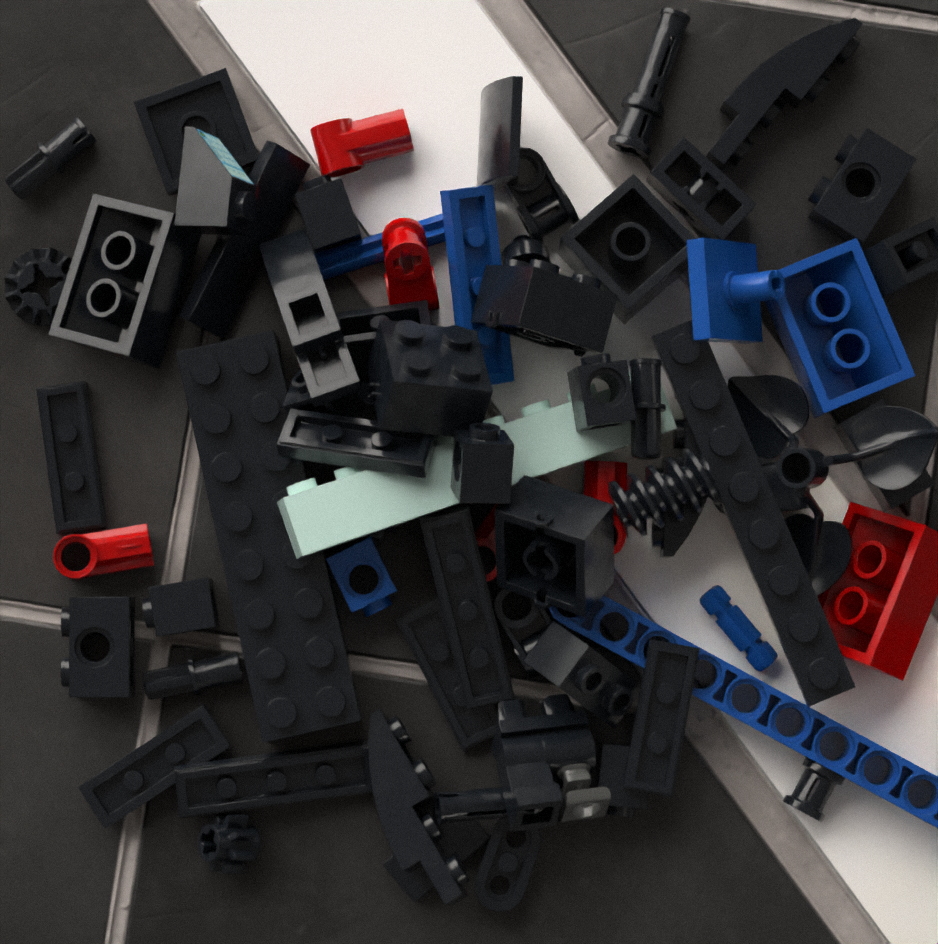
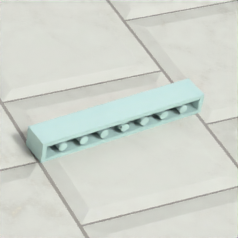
[277,371,677,559]

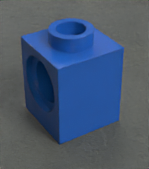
[326,537,398,617]

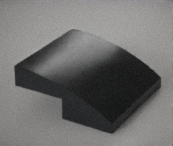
[476,76,523,190]

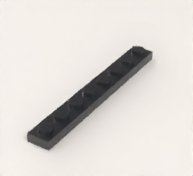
[651,319,856,707]

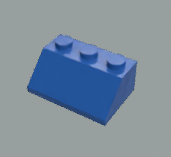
[765,238,916,419]

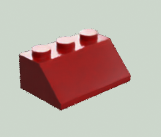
[817,502,938,681]

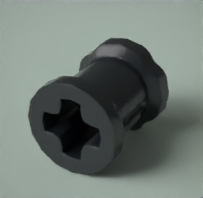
[782,757,845,823]

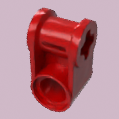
[382,218,440,311]

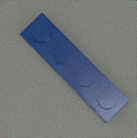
[440,185,515,385]

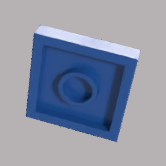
[687,238,785,344]

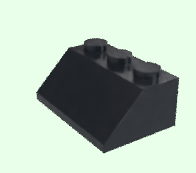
[49,194,202,369]

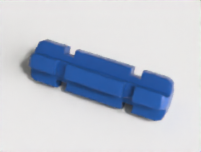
[699,585,778,672]

